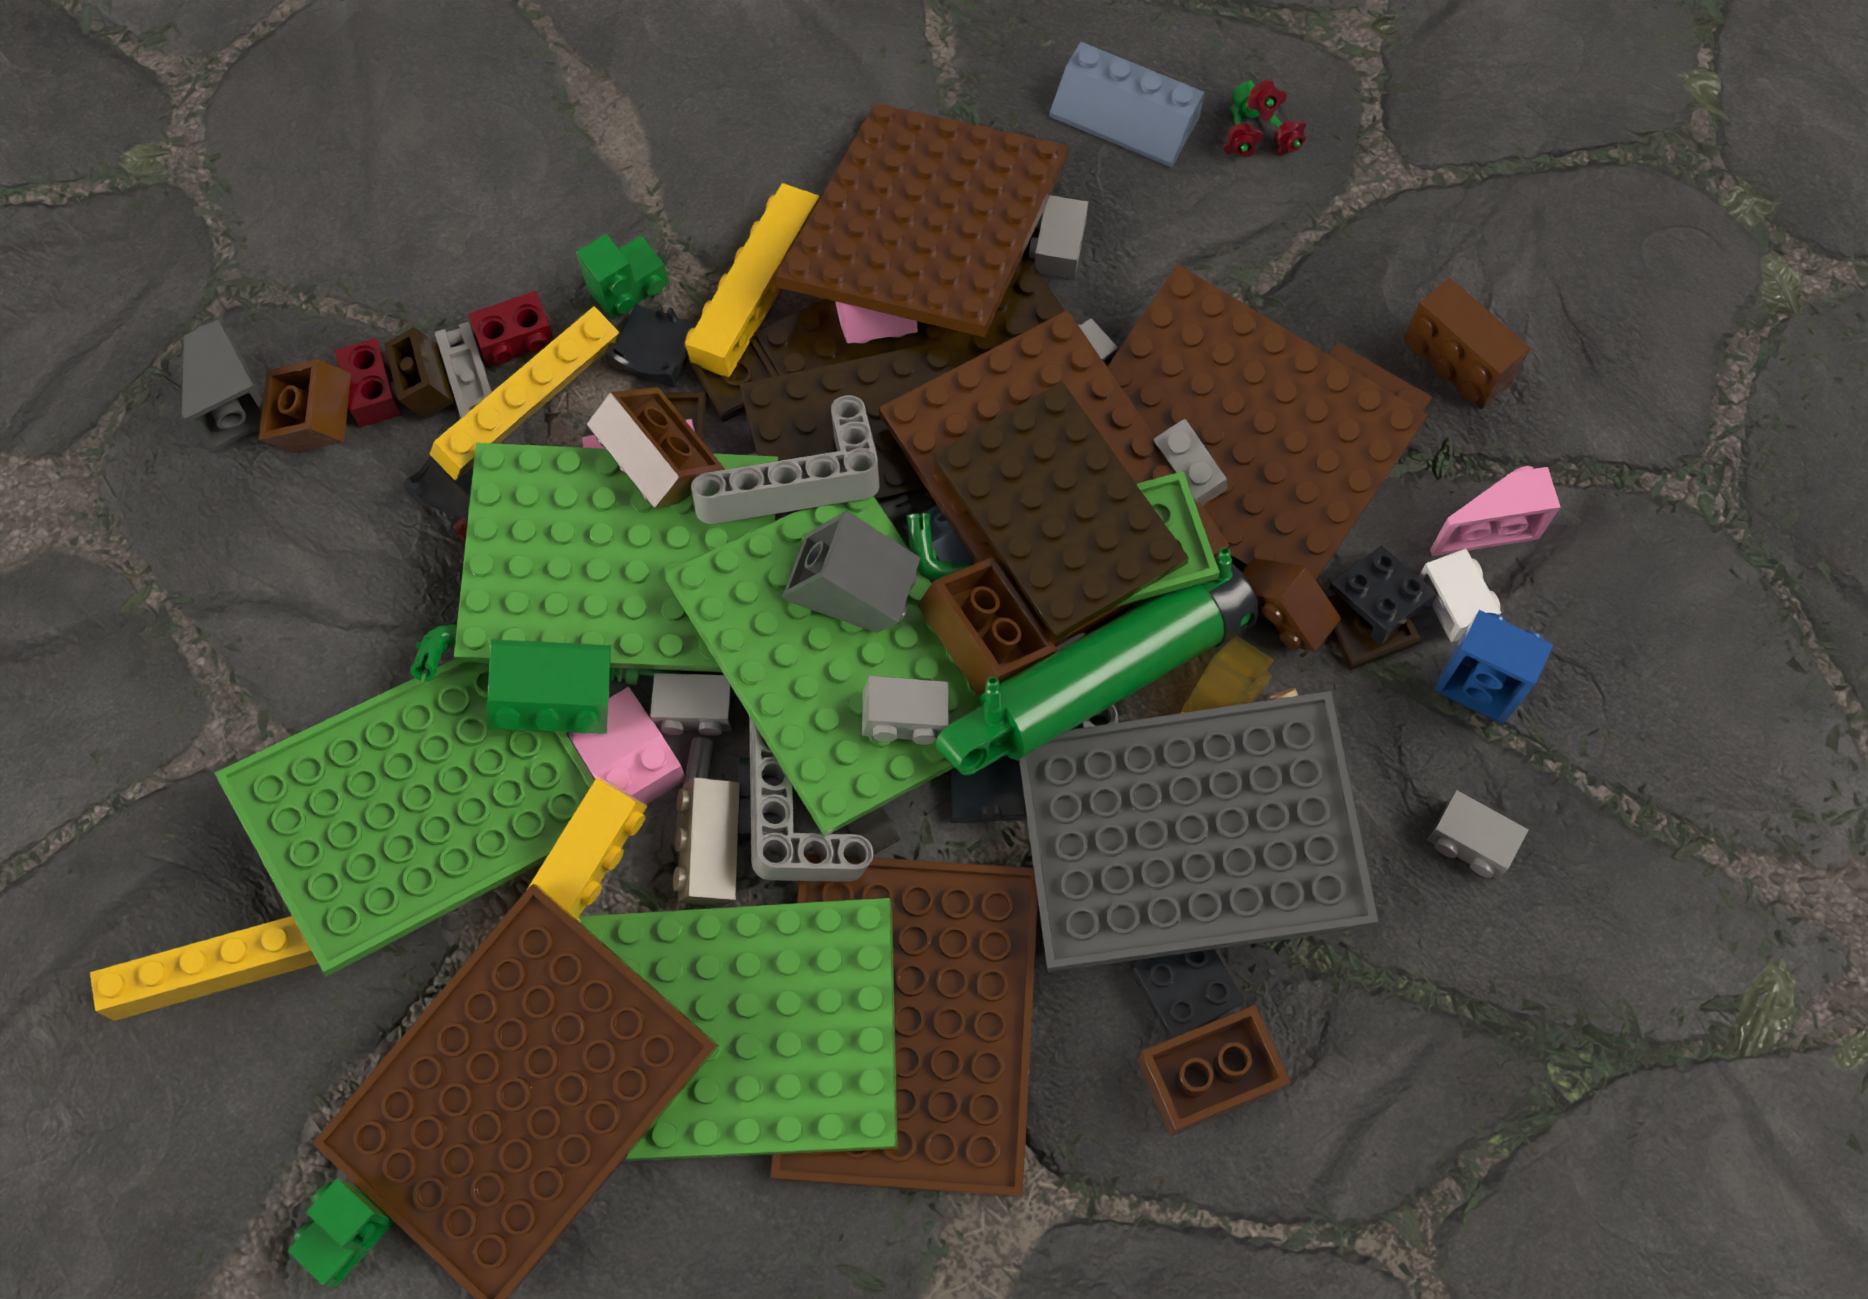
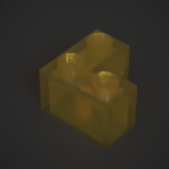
[1180,636,1275,713]

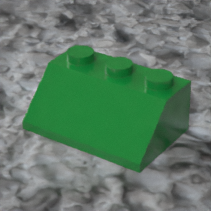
[487,639,611,734]

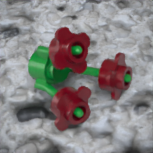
[1223,79,1307,157]

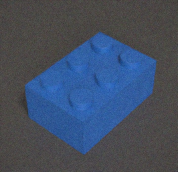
[1433,610,1553,724]

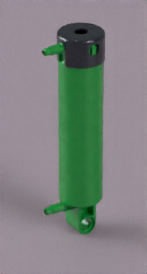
[936,548,1259,775]

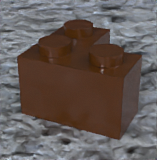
[1242,558,1341,652]

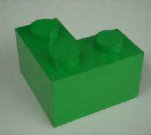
[576,234,669,319]
[288,1178,395,1288]

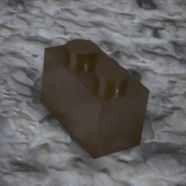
[384,327,454,419]

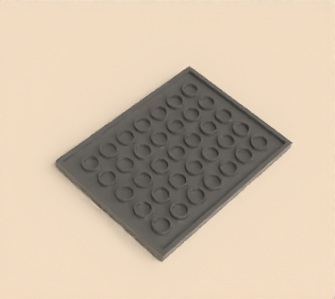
[1019,691,1378,972]

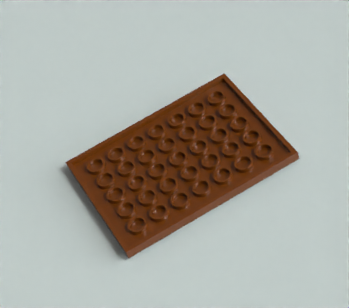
[776,103,1069,337]
[1107,264,1428,581]
[879,310,1230,647]
[770,853,1038,1198]
[312,884,719,1299]

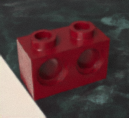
[468,291,554,366]
[334,338,402,428]

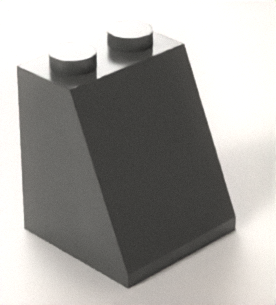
[181,319,264,453]
[782,511,921,633]

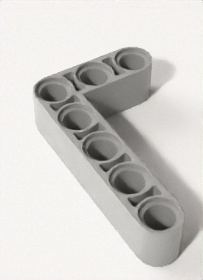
[691,395,879,524]
[749,716,874,882]

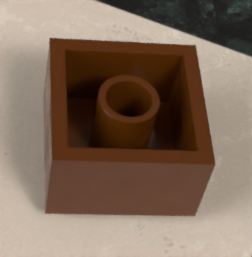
[259,359,351,453]

